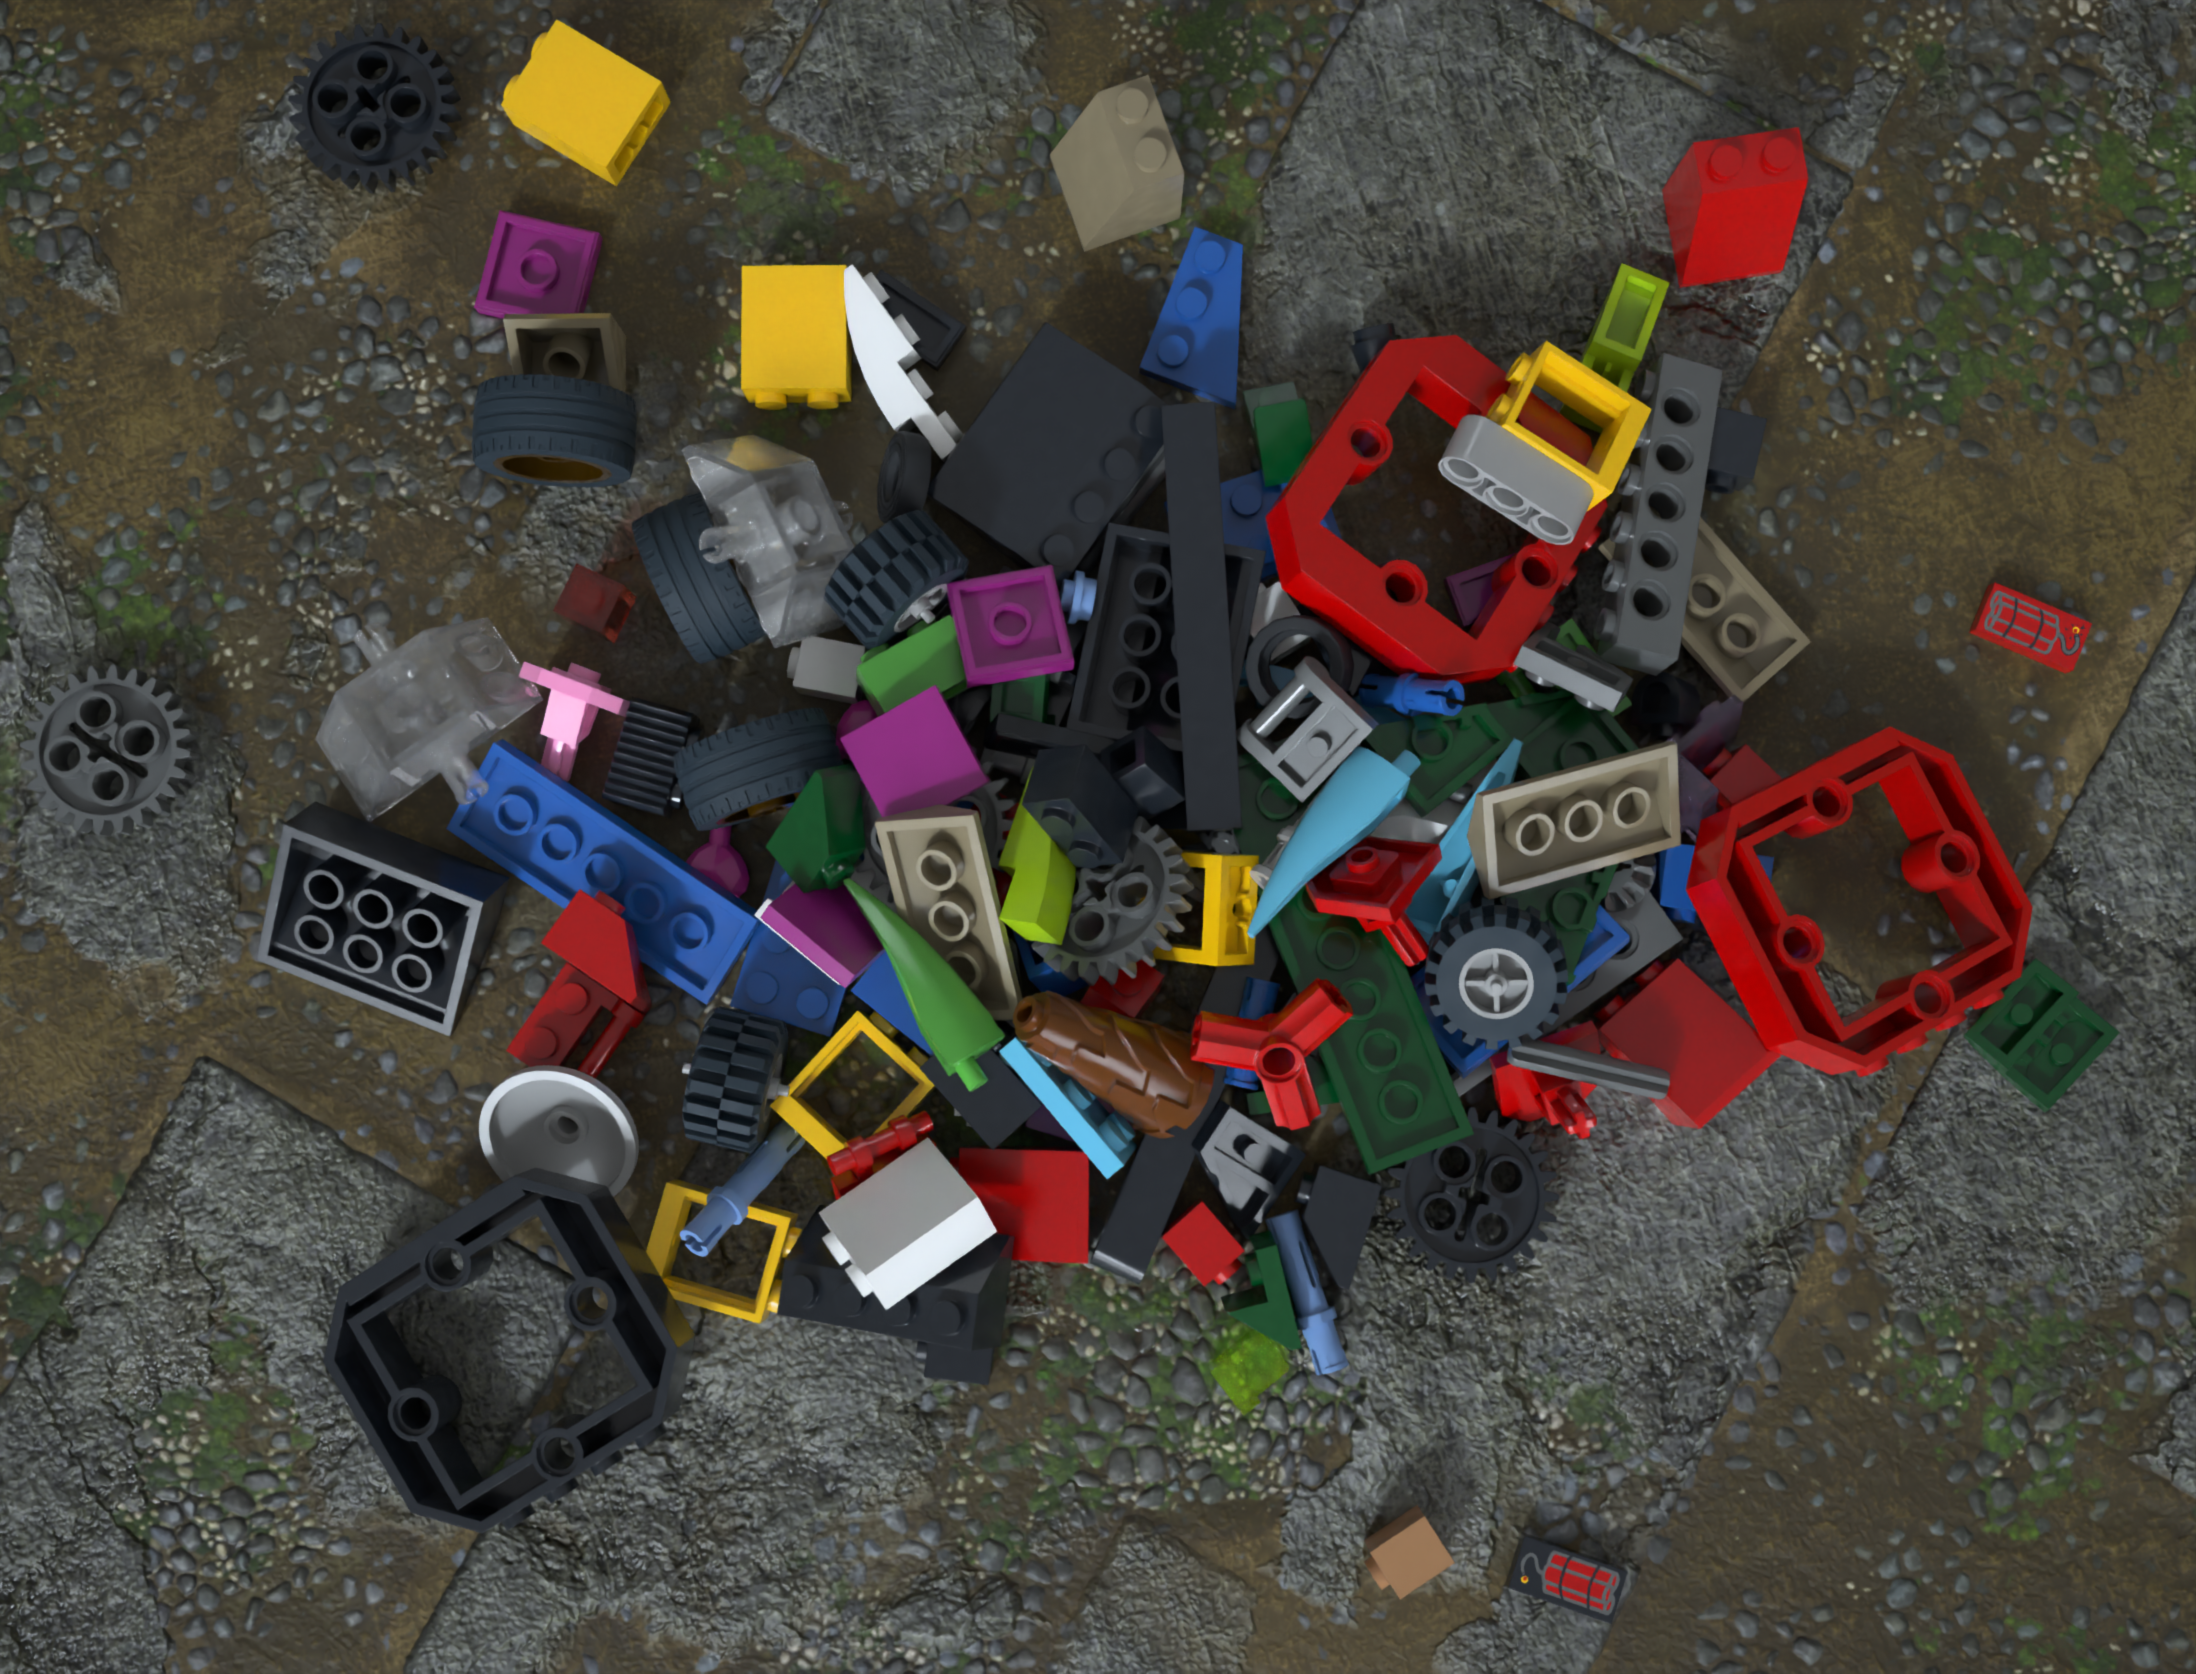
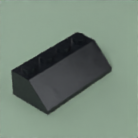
[777,1205,1015,1351]

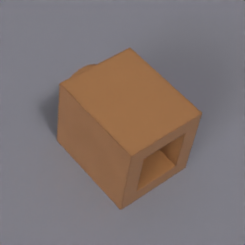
[1363,1505,1455,1599]

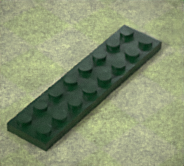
[1231,737,1474,1175]

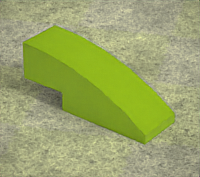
[1559,263,1670,433]
[998,767,1076,945]

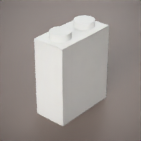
[819,1137,997,1310]

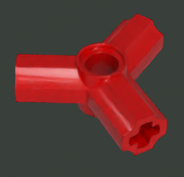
[1190,978,1353,1130]

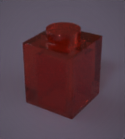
[553,563,637,643]

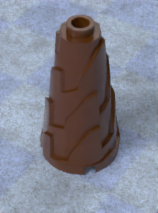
[1013,990,1215,1139]

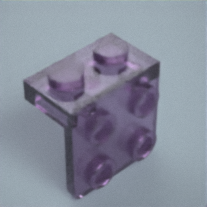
[1666,695,1744,843]

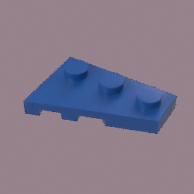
[1139,227,1243,409]

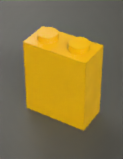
[501,19,671,187]
[741,265,852,410]

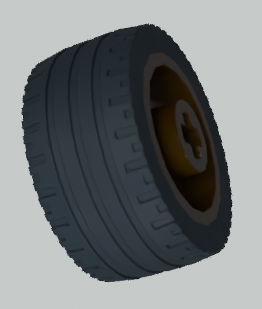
[472,374,637,488]
[632,491,769,664]
[673,708,844,831]

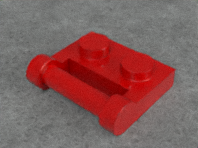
[506,962,646,1079]

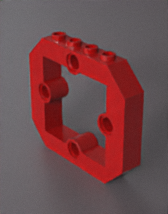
[1265,335,1608,685]
[1686,727,2033,1077]

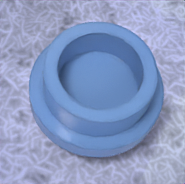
[1060,570,1097,624]

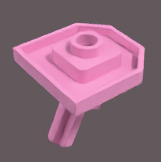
[519,662,630,782]

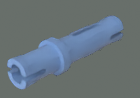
[680,1120,805,1257]
[1265,1209,1349,1375]

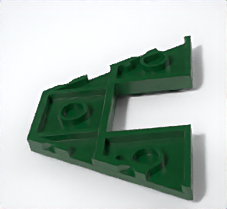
[1360,688,1639,986]

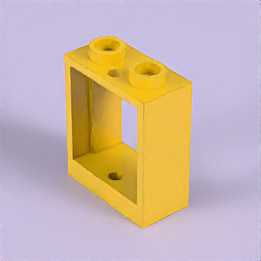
[1486,341,1652,511]
[1137,850,1259,966]
[770,1010,935,1159]
[646,1179,802,1324]

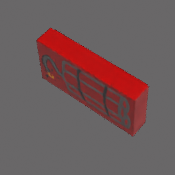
[1969,582,2092,674]

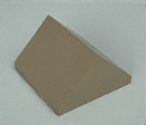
[503,313,626,392]

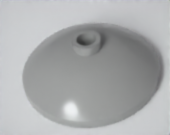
[479,1065,639,1197]

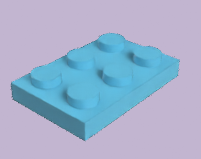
[999,1036,1137,1179]

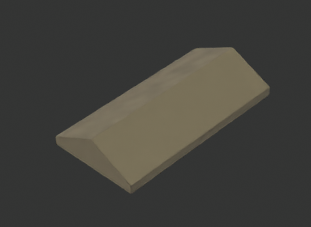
[1598,506,1811,706]
[1467,741,1681,900]
[875,804,1022,1020]

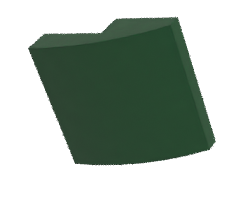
[1963,958,2120,1113]

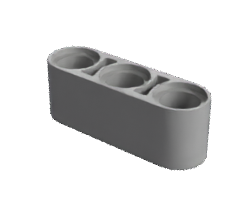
[1438,415,1594,545]

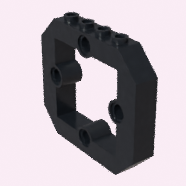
[323,1167,696,1533]

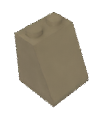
[1050,75,1184,252]

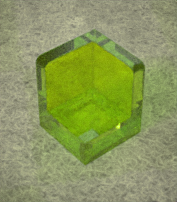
[1208,1329,1289,1415]

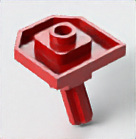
[1305,836,1442,967]
[1490,1020,1600,1139]

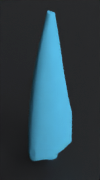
[1405,738,1523,965]
[1247,746,1421,939]

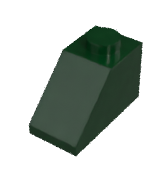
[766,763,866,893]

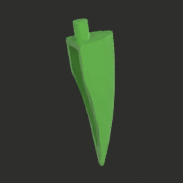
[843,878,1005,1092]

